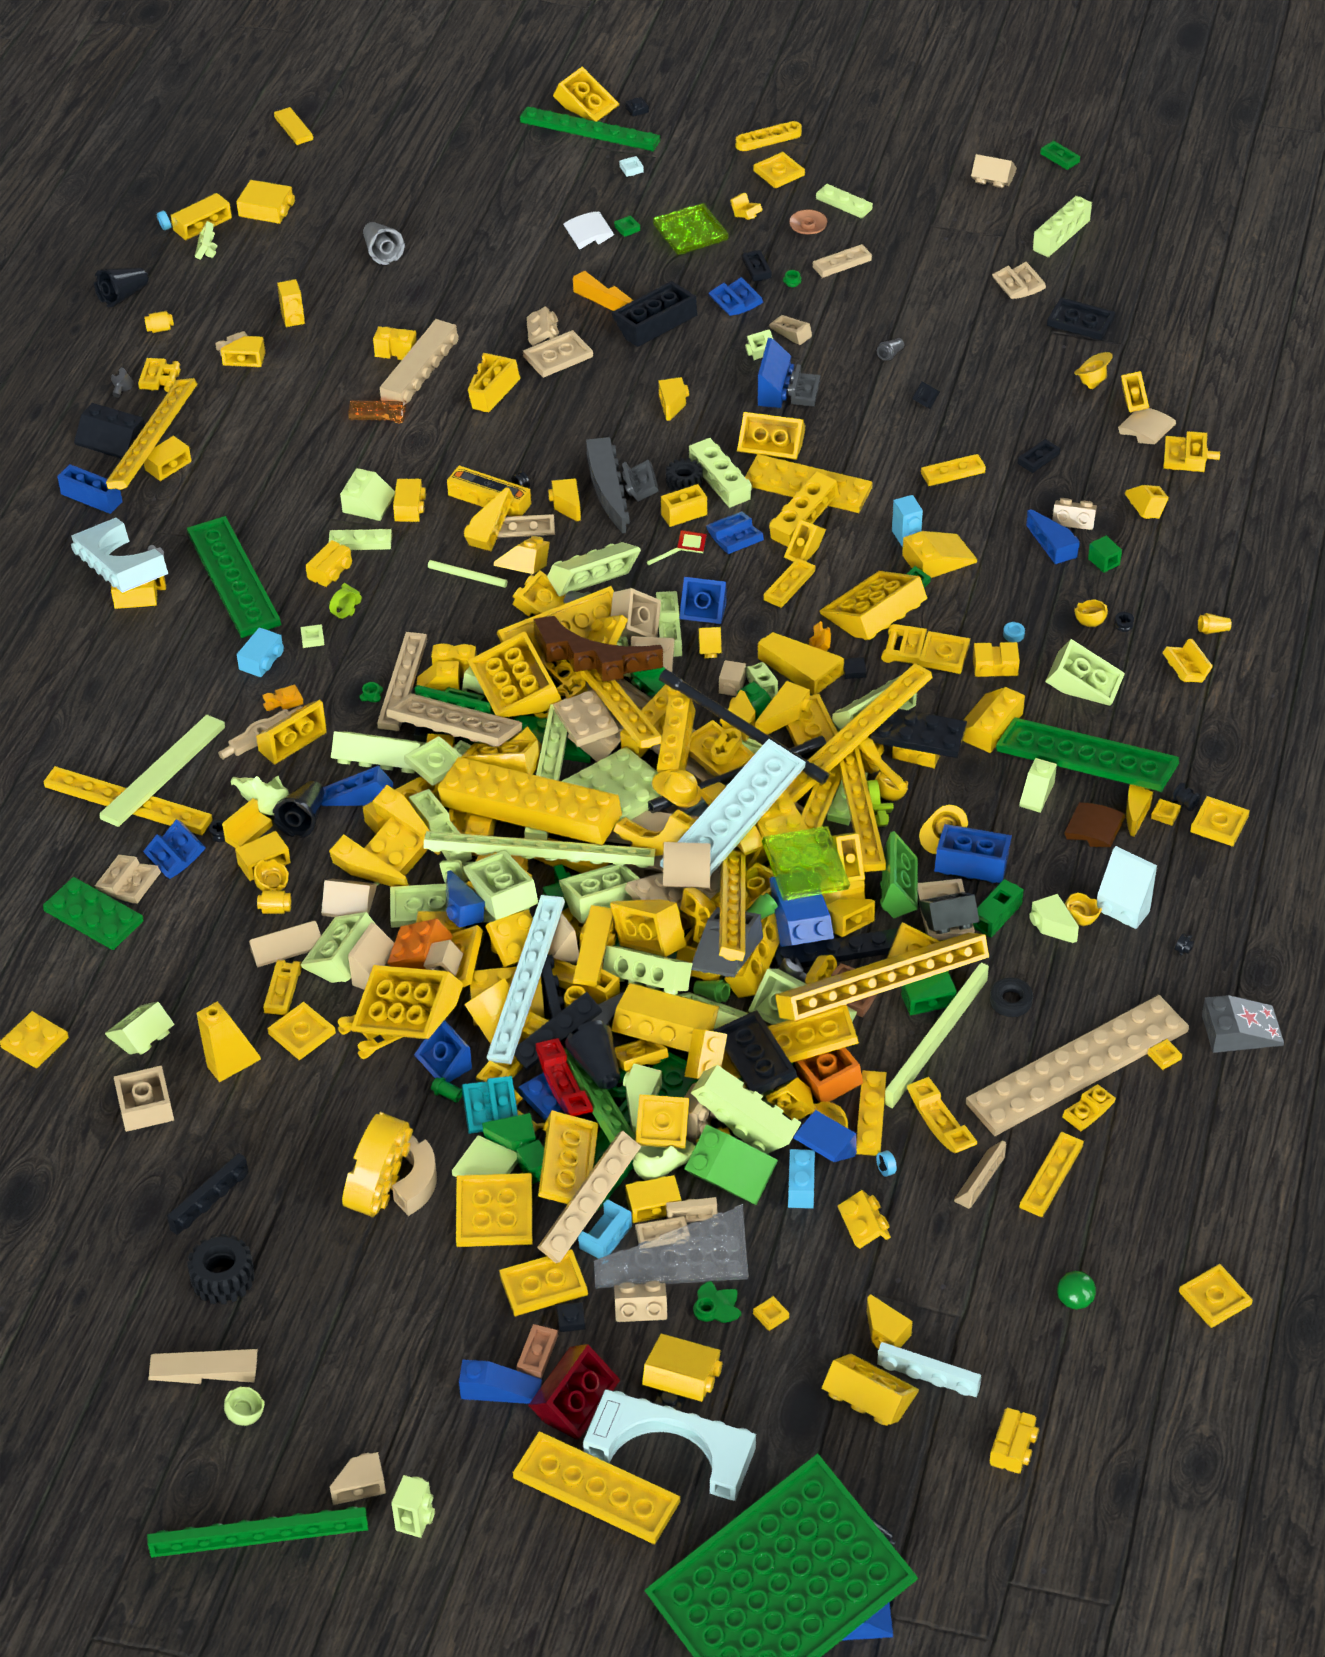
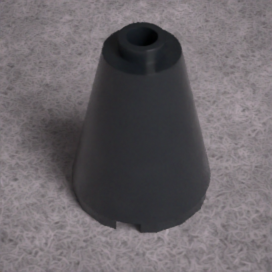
[94,268,149,307]
[273,781,324,838]
[565,1020,620,1089]

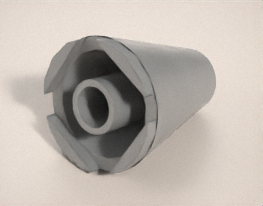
[363,222,405,265]

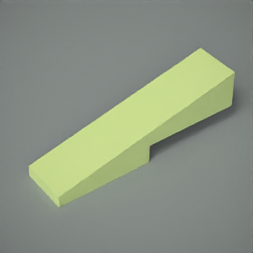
[656,591,682,657]
[409,789,472,863]

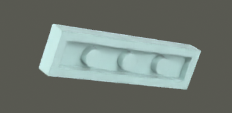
[877,1342,981,1397]

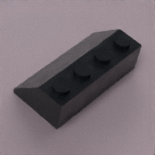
[612,281,697,347]

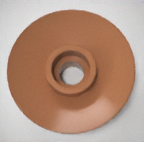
[790,210,827,234]

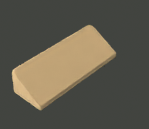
[497,514,555,538]
[249,921,321,967]
[954,1141,1006,1209]

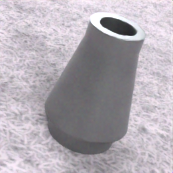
[877,338,904,360]

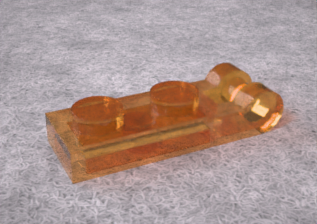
[348,401,406,423]

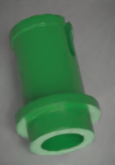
[431,1077,463,1103]

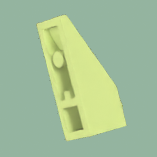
[623,1063,662,1136]

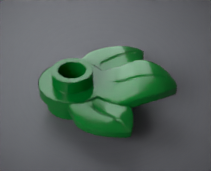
[693,1281,741,1323]

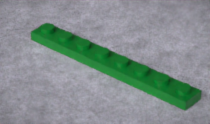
[520,107,660,151]
[147,1507,368,1558]

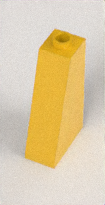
[758,632,844,695]
[196,1001,261,1082]

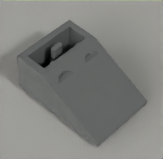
[691,907,763,977]

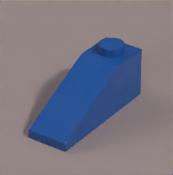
[1026,509,1080,564]
[321,766,393,806]
[446,870,485,928]
[459,1360,542,1404]

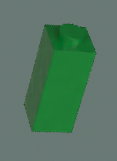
[973,879,1024,938]

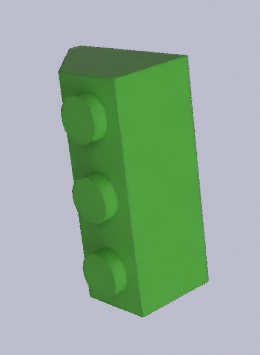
[880,831,918,919]

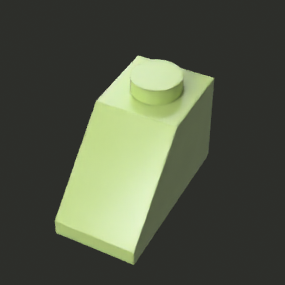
[1019,758,1057,813]
[1030,894,1079,943]

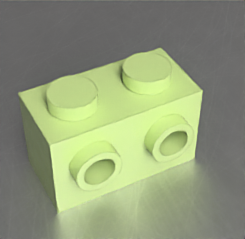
[392,1475,435,1538]

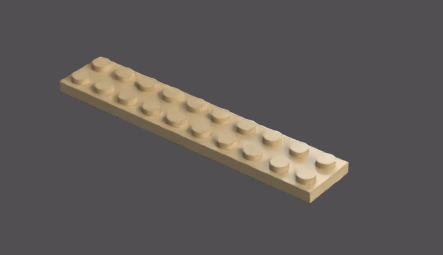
[966,995,1189,1136]

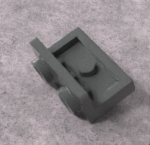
[788,364,821,406]
[621,460,659,502]

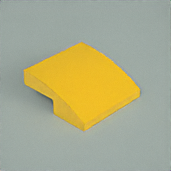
[465,978,510,1044]

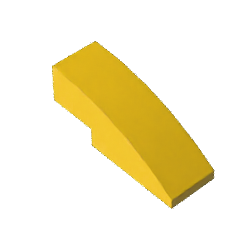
[1126,784,1153,837]

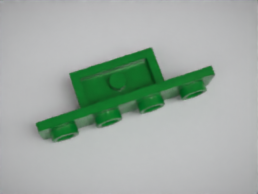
[414,685,492,714]

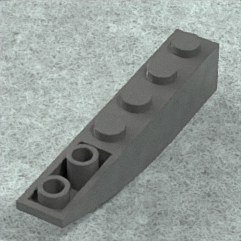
[586,437,630,533]

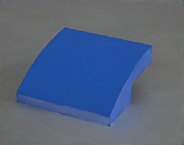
[709,277,763,316]
[706,511,764,554]
[143,819,206,879]

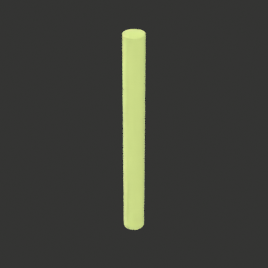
[428,560,508,588]

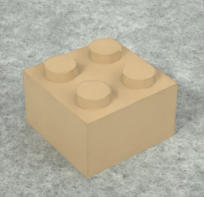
[114,1066,174,1132]

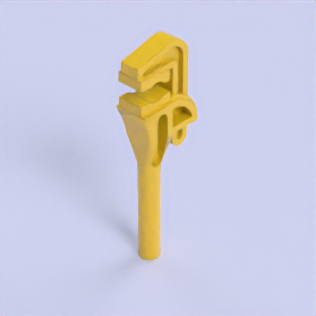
[858,737,906,790]

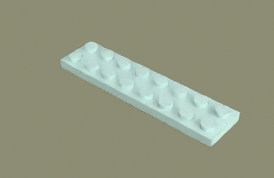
[660,739,806,876]

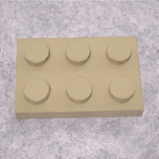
[523,330,593,378]
[553,690,619,747]
[918,879,975,941]

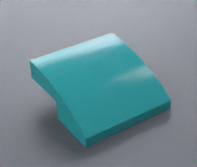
[462,1076,518,1134]

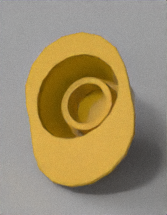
[1074,352,1113,389]
[652,770,701,808]
[919,805,968,854]

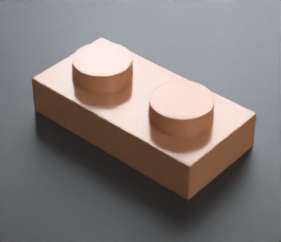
[516,1324,558,1378]

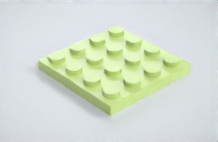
[562,747,661,829]

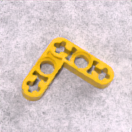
[534,655,588,718]

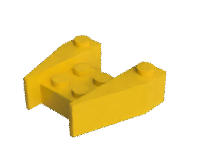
[329,785,441,887]

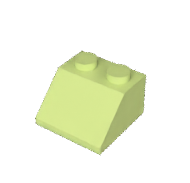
[340,468,395,521]
[105,1002,175,1055]

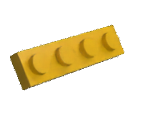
[856,1070,887,1156]

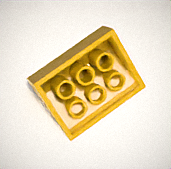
[819,571,927,640]
[468,631,562,718]
[350,965,463,1039]

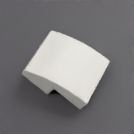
[564,212,614,250]

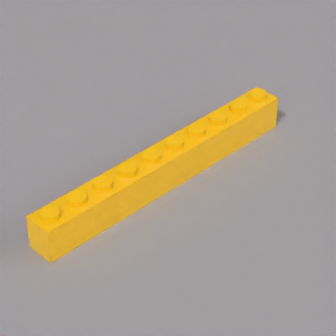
[775,932,989,1021]

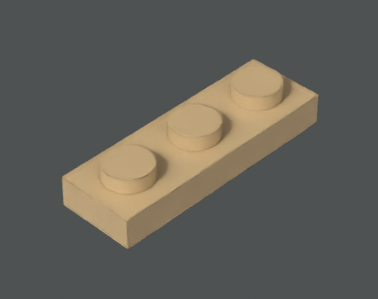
[813,244,872,278]

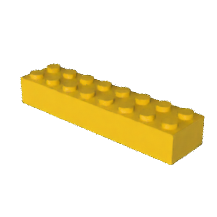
[438,757,622,846]

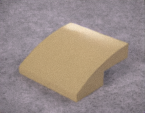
[992,262,1046,299]
[1118,408,1176,444]
[663,842,710,889]
[95,855,161,904]

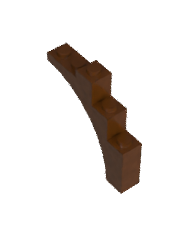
[534,615,663,682]

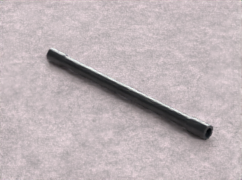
[659,669,830,785]
[647,735,826,813]

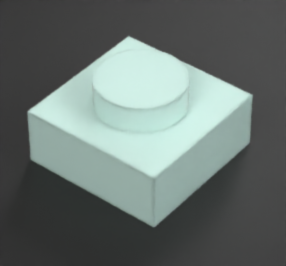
[620,156,644,176]

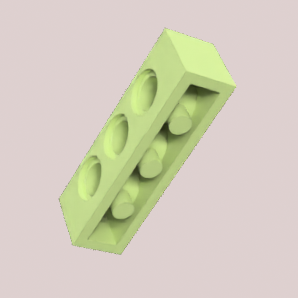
[1033,196,1092,257]
[689,438,752,508]
[603,945,692,995]

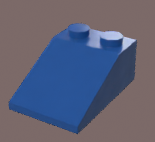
[769,871,834,947]

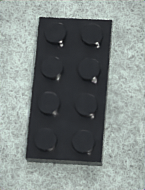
[871,709,967,758]
[714,1010,797,1094]

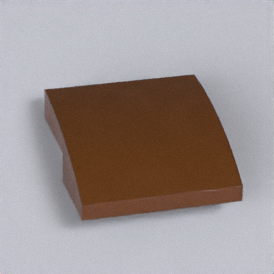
[1064,802,1125,847]

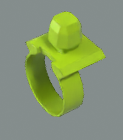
[329,583,362,618]
[867,780,894,827]

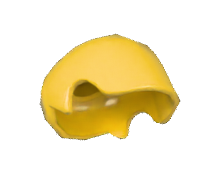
[1074,600,1108,627]
[875,772,908,801]
[253,859,289,891]
[1065,893,1102,926]

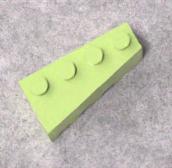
[691,1065,801,1154]

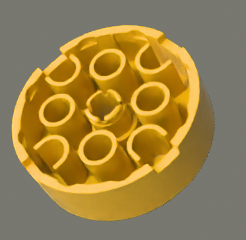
[342,1112,413,1217]

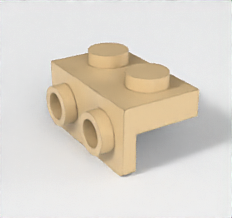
[527,306,559,346]
[1052,498,1097,530]
[614,1281,667,1322]

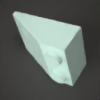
[1097,846,1157,929]

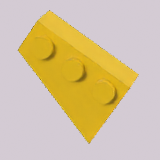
[468,353,520,412]

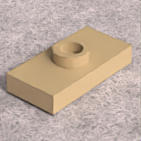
[666,1197,717,1223]
[635,1216,690,1250]

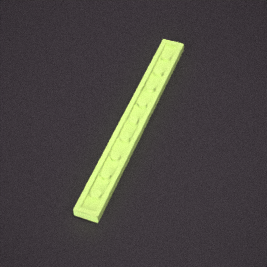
[424,831,655,868]

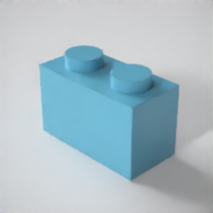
[892,495,923,546]
[237,627,284,677]
[788,1149,815,1208]

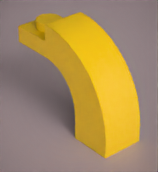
[613,809,696,856]

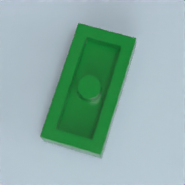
[1040,141,1080,170]

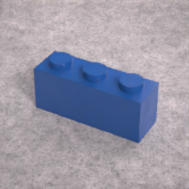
[57,464,123,514]

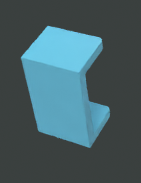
[578,1199,632,1261]

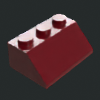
[528,1344,620,1440]

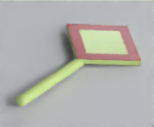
[647,530,707,565]

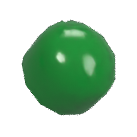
[1057,1270,1096,1310]

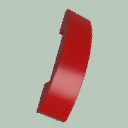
[535,1038,593,1116]

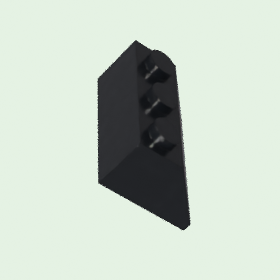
[74,403,145,459]

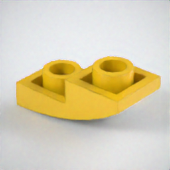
[1062,1084,1116,1132]

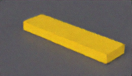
[573,905,613,987]
[1019,1132,1084,1217]

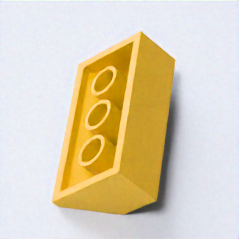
[611,983,719,1052]

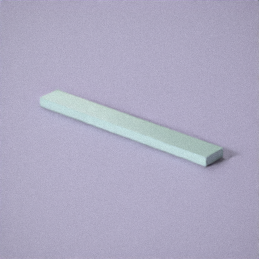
[487,895,565,1064]

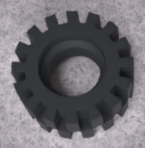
[666,458,703,492]

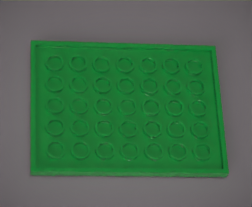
[644,1453,918,1657]

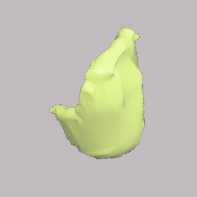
[231,776,289,816]
[632,1139,696,1181]

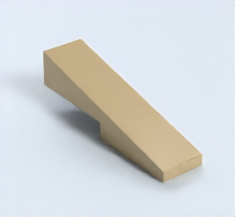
[148,1349,258,1384]

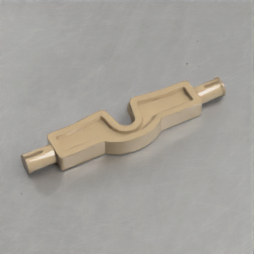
[218,705,302,760]

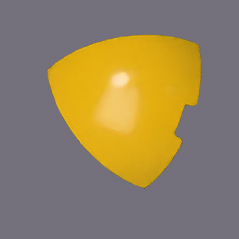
[680,887,717,943]

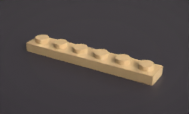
[377,632,427,731]
[537,1131,641,1264]

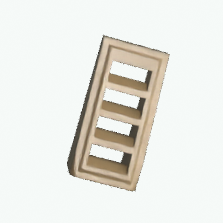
[769,315,812,345]

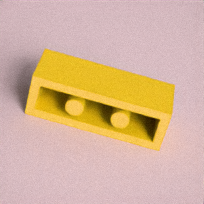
[171,193,232,240]

